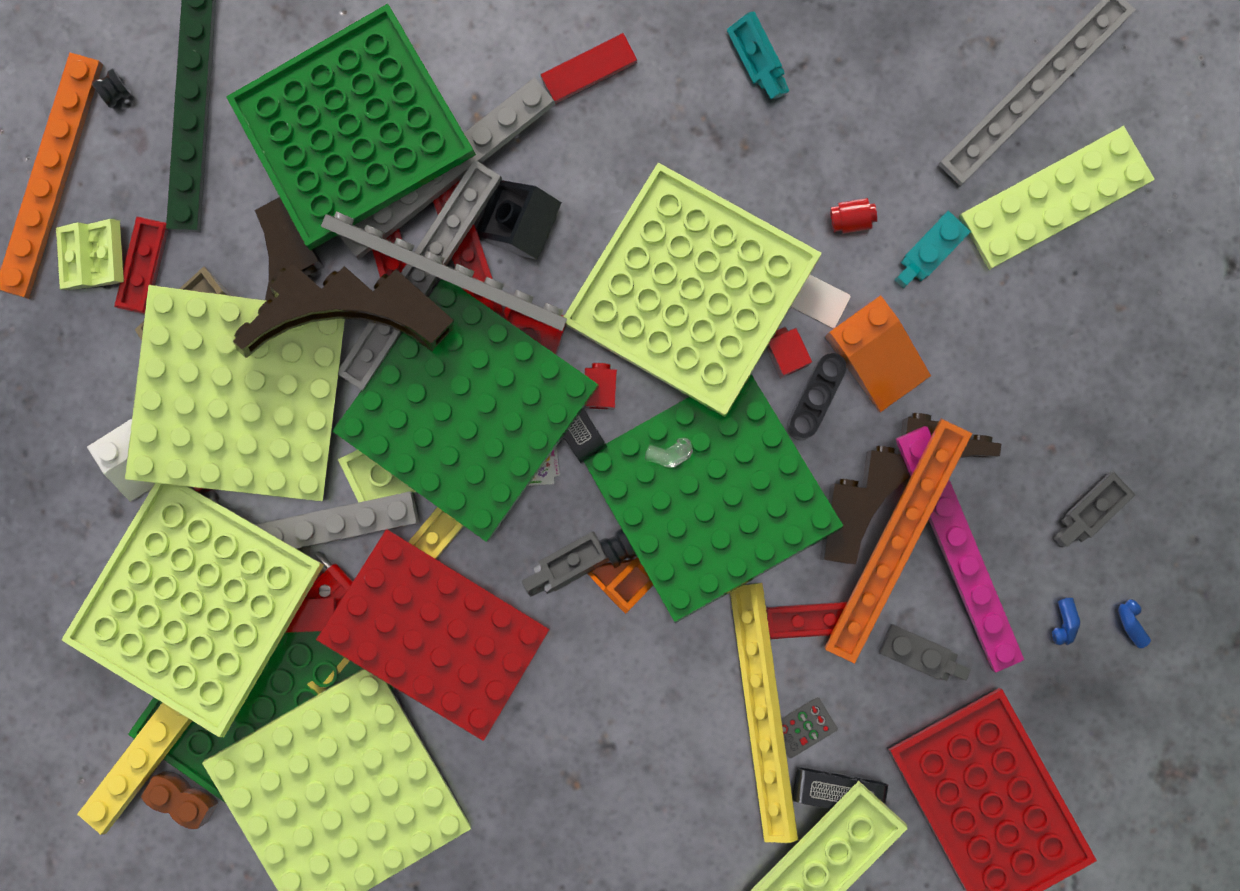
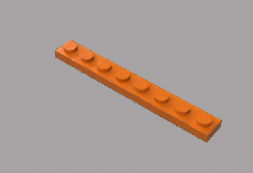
[0,52,103,299]
[825,418,972,664]

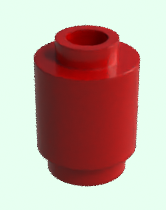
[830,198,877,234]

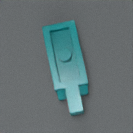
[727,12,789,99]
[895,210,971,289]

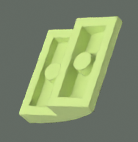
[56,219,124,290]

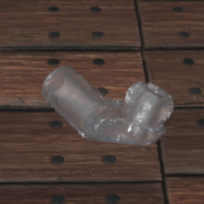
[645,438,693,468]

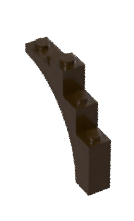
[255,197,324,301]
[233,263,454,358]
[820,413,1002,564]

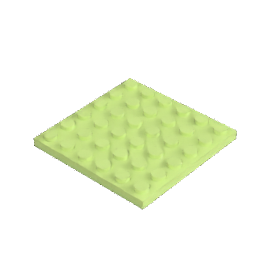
[564,163,822,417]
[125,285,345,501]
[61,483,324,737]
[202,669,471,891]

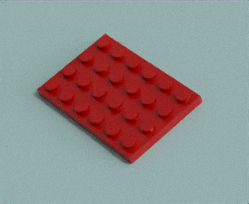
[316,529,550,741]
[888,688,1097,891]

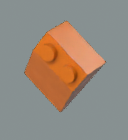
[825,295,931,412]

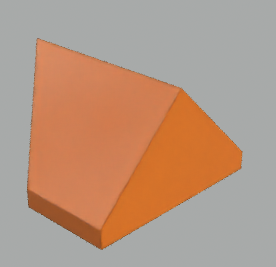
[587,557,653,614]

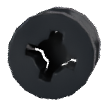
[92,68,132,108]
[599,529,637,568]

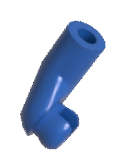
[1052,598,1080,645]
[1118,599,1151,648]

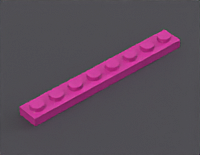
[895,426,1024,673]

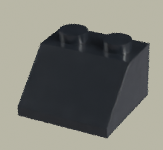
[477,180,562,260]

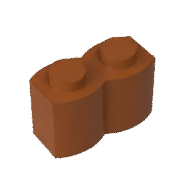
[141,771,218,829]

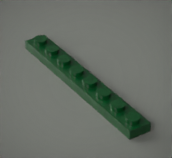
[166,0,216,232]

